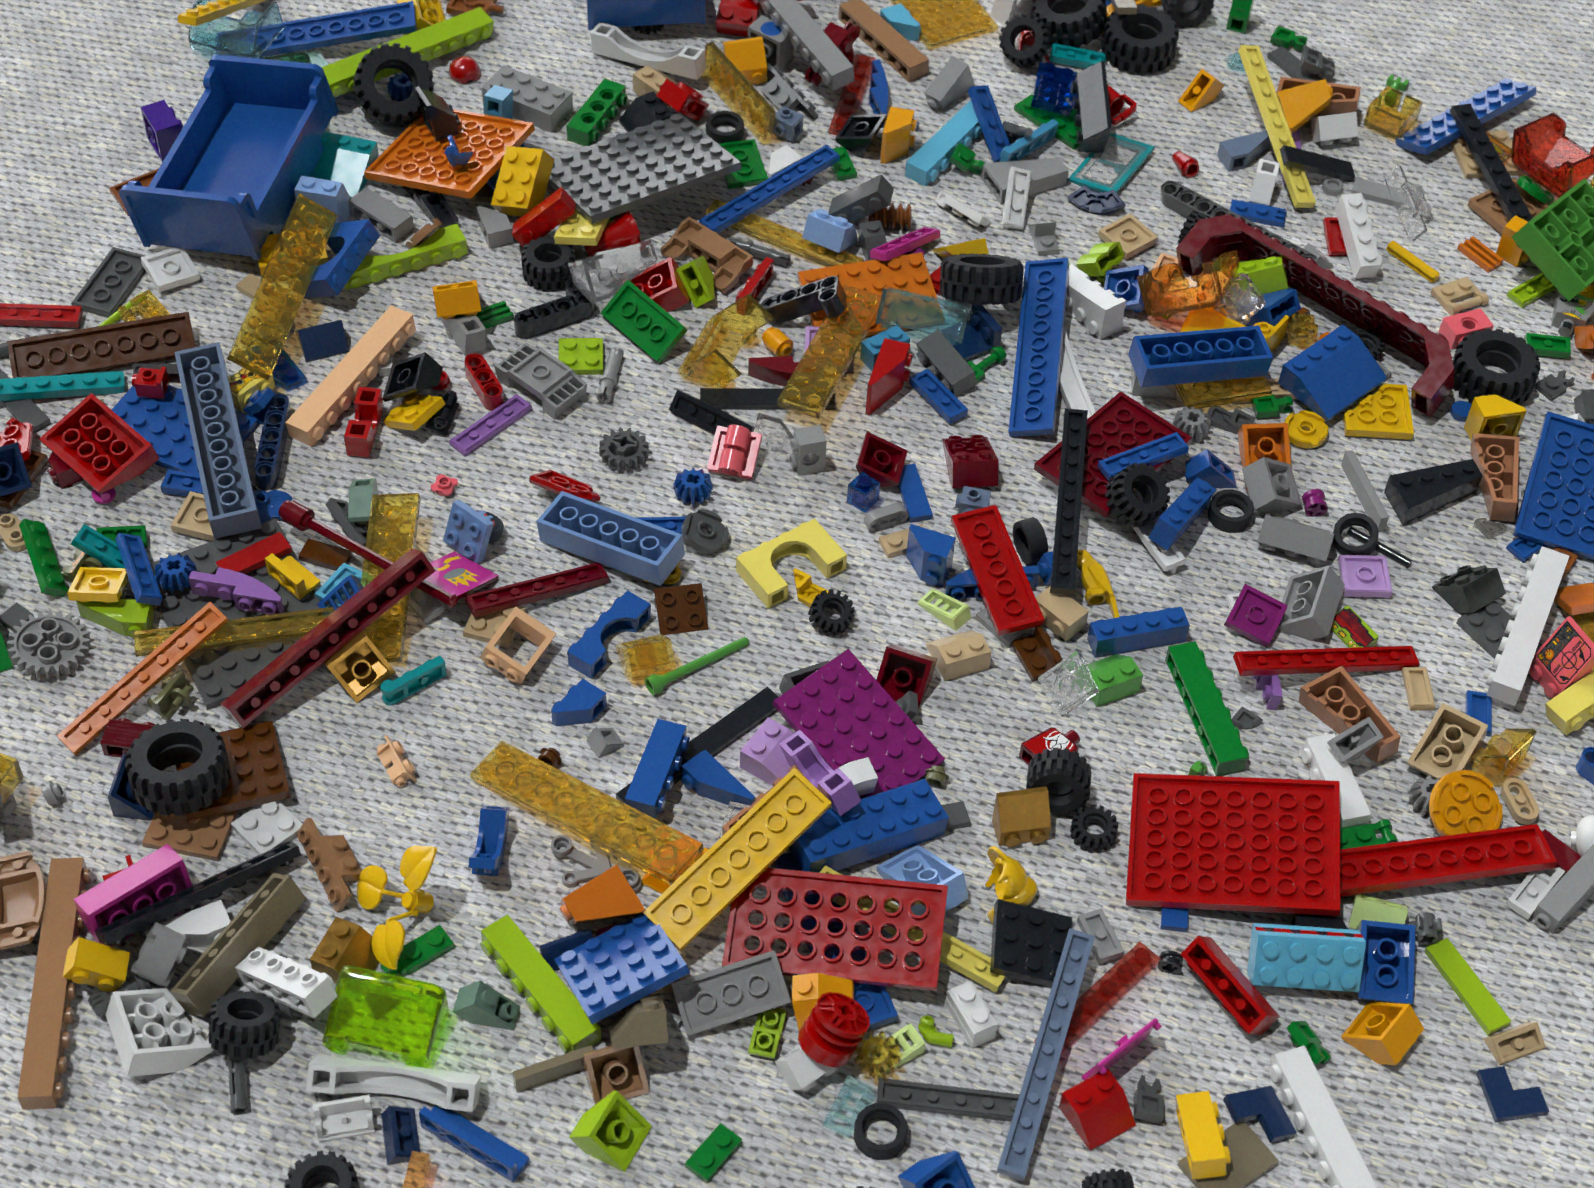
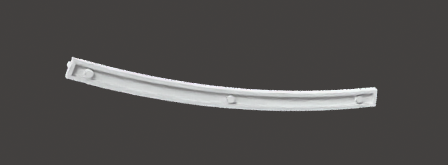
[1059,326,1186,574]

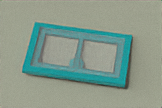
[1067,133,1155,193]

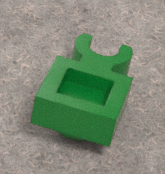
[1270,26,1308,51]
[1286,1021,1331,1065]

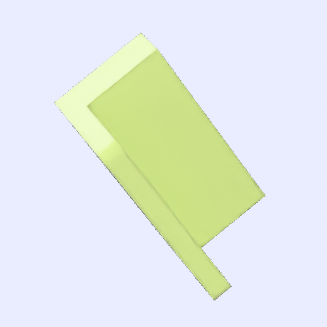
[1349,894,1408,929]

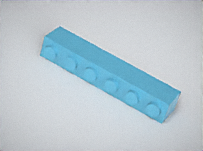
[905,100,982,186]

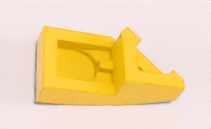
[793,568,828,608]

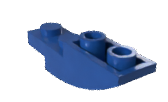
[945,566,1040,600]

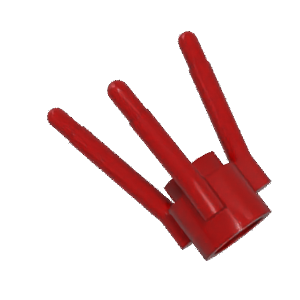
[1017,30,1052,64]

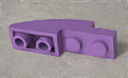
[189,567,284,617]

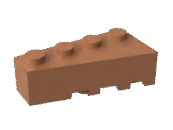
[1276,77,1361,120]
[1470,433,1519,522]
[1299,666,1401,763]

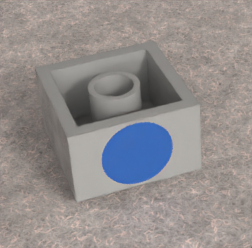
[748,15,794,71]

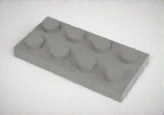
[671,950,791,1037]

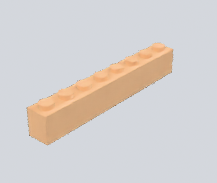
[285,305,416,447]

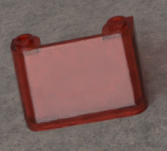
[1511,113,1594,198]

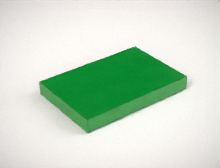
[719,139,768,189]

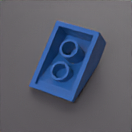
[1356,920,1415,1005]

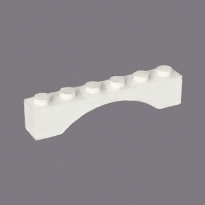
[590,22,706,80]
[306,1054,481,1112]

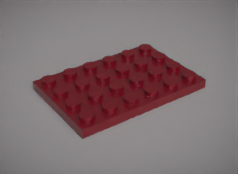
[1034,391,1192,518]

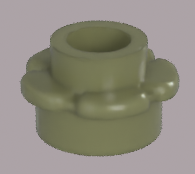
[925,765,949,787]

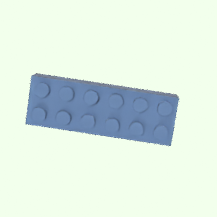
[536,491,685,586]

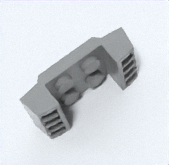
[495,343,587,419]

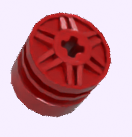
[798,992,870,1068]

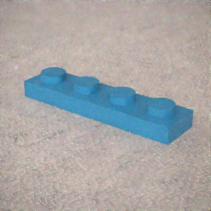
[999,119,1059,162]

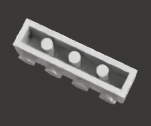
[1335,193,1382,279]
[235,946,338,1018]

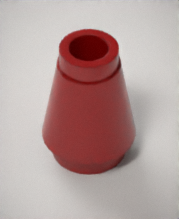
[1172,151,1199,177]

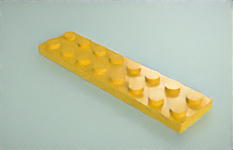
[643,768,832,952]

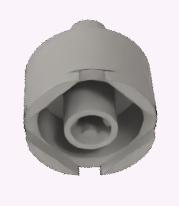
[130,922,189,987]

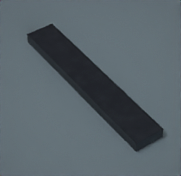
[700,388,835,410]

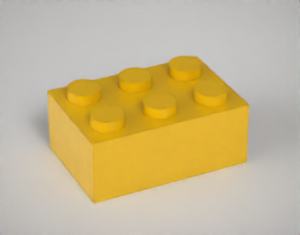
[491,146,554,217]

